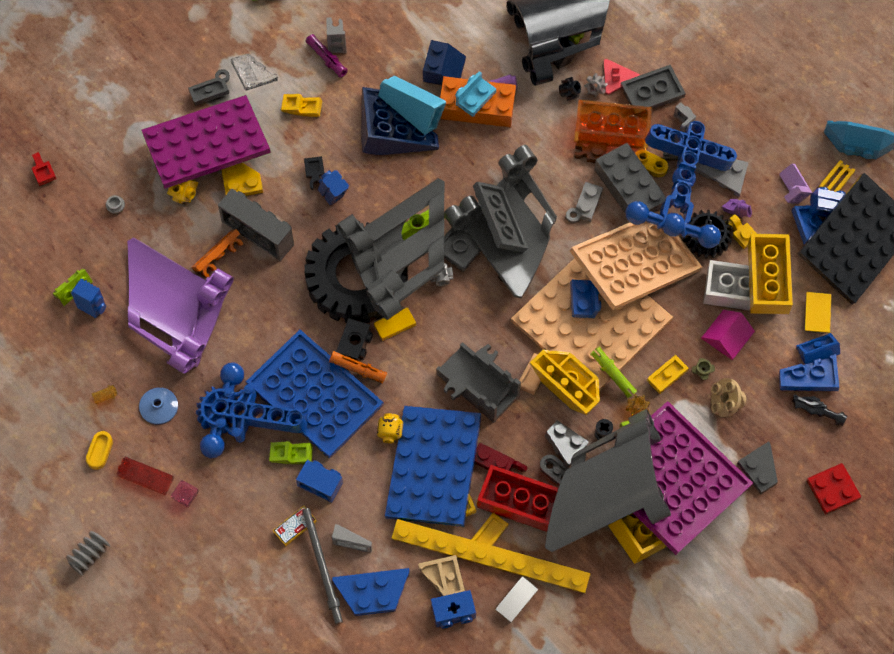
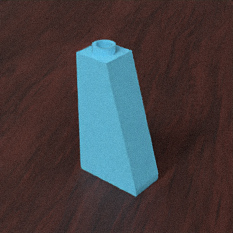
[378,76,446,135]

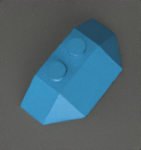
[824,121,894,160]

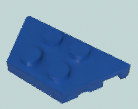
[332,568,410,616]

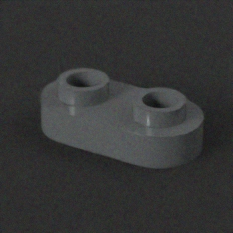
[540,455,570,486]

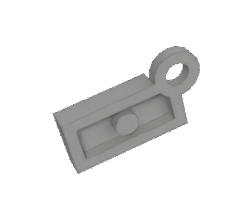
[566,182,603,223]

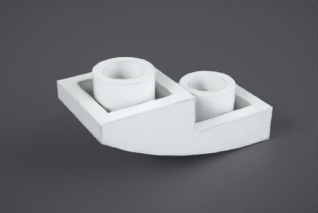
[496,577,538,622]

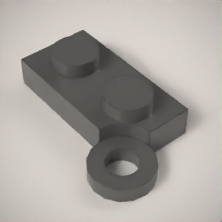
[188,69,230,106]

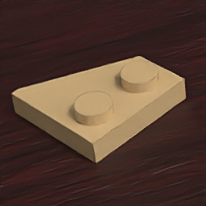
[418,555,465,596]

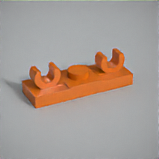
[191,229,243,278]

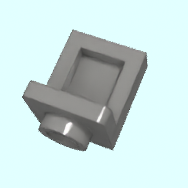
[674,102,696,133]

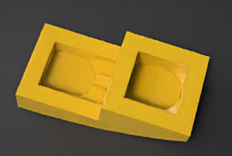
[281,94,322,117]

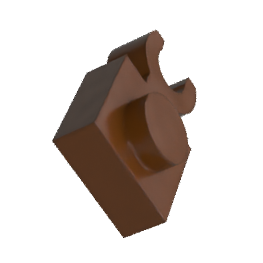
[574,142,607,163]

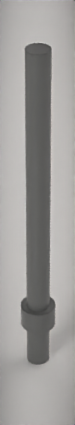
[302,508,343,625]

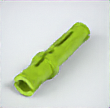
[590,346,637,398]

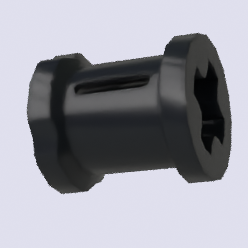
[595,419,613,440]

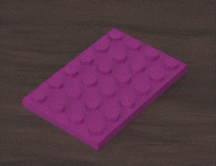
[141,95,271,189]

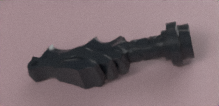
[792,394,847,426]

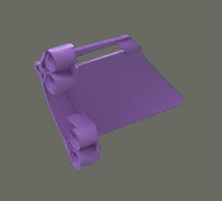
[127,238,234,374]

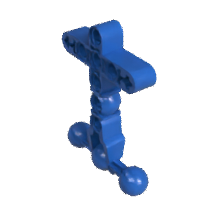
[625,121,737,248]

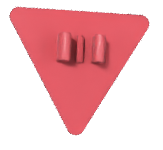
[604,59,640,95]

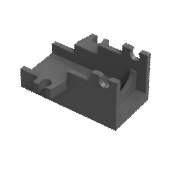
[436,342,521,423]

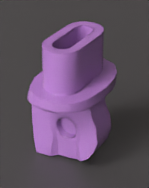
[722,199,752,218]

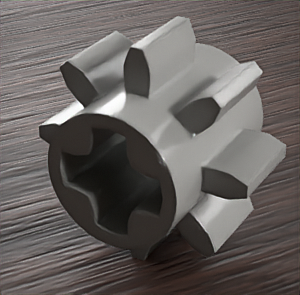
[584,73,608,97]
[431,263,453,286]

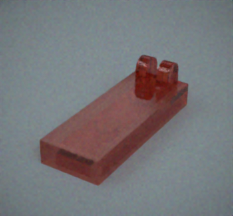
[116,456,174,496]

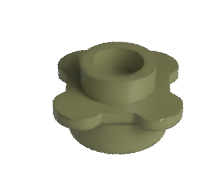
[692,358,715,380]

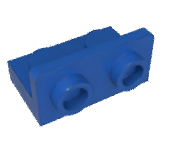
[570,279,601,318]

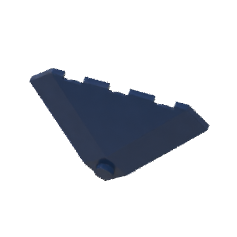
[361,87,439,155]

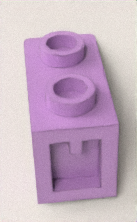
[780,164,812,204]

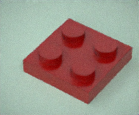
[806,463,861,515]

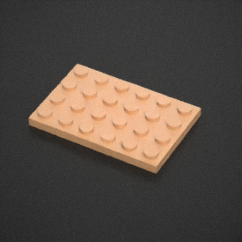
[570,210,702,310]

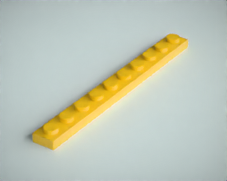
[392,519,590,593]

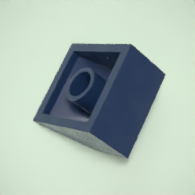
[423,40,466,85]

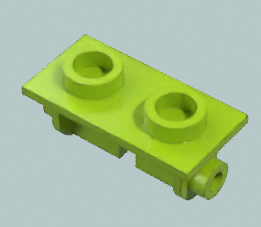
[53,269,93,306]

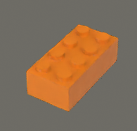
[440,76,516,128]

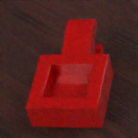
[32,152,56,186]

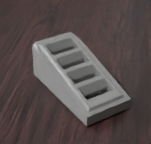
[332,524,373,553]

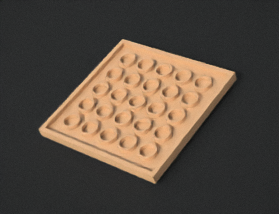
[511,258,673,391]

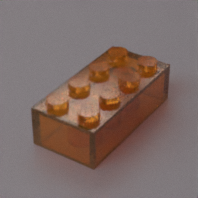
[574,100,652,150]

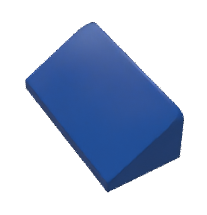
[796,333,840,364]

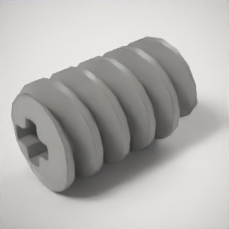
[66,531,111,576]

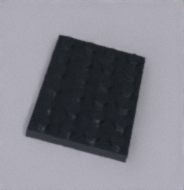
[797,173,894,305]

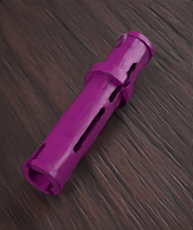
[305,34,348,78]

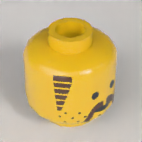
[377,413,403,444]

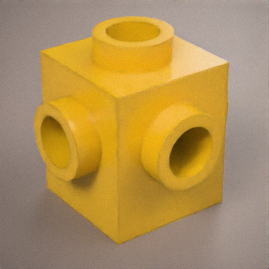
[166,179,199,204]

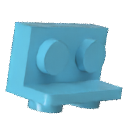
[455,71,496,117]

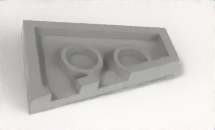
[695,159,748,197]

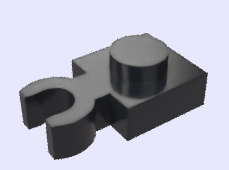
[304,156,324,190]

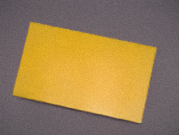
[805,292,831,333]

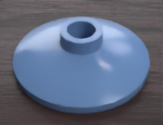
[139,388,178,425]

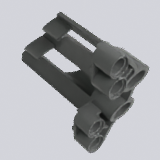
[337,178,445,320]

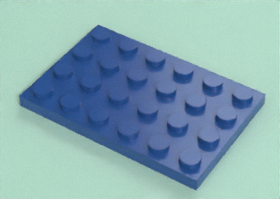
[246,330,384,459]
[385,406,482,527]

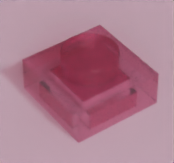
[171,480,199,507]

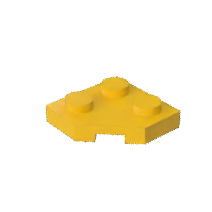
[222,163,263,196]

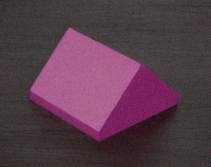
[701,310,755,360]

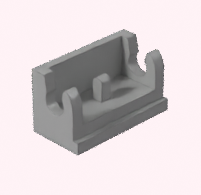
[326,17,347,54]

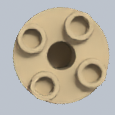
[711,378,746,418]

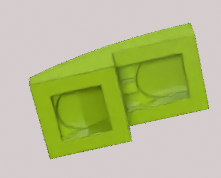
[269,441,313,464]

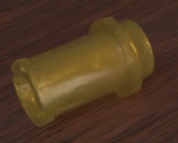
[92,385,118,404]

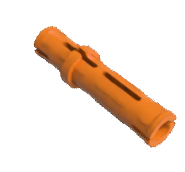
[329,351,387,384]

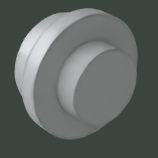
[106,195,125,214]

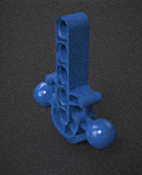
[196,362,307,459]

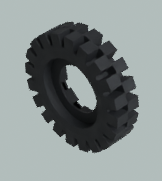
[304,221,408,323]

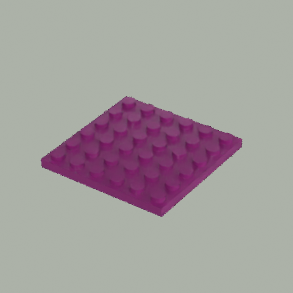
[633,401,753,555]

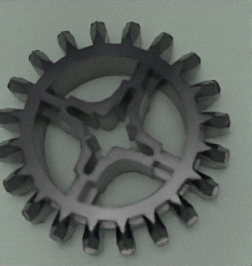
[682,209,733,259]

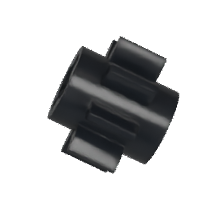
[559,77,581,101]

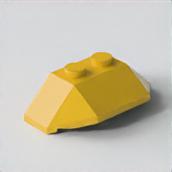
[530,350,600,415]

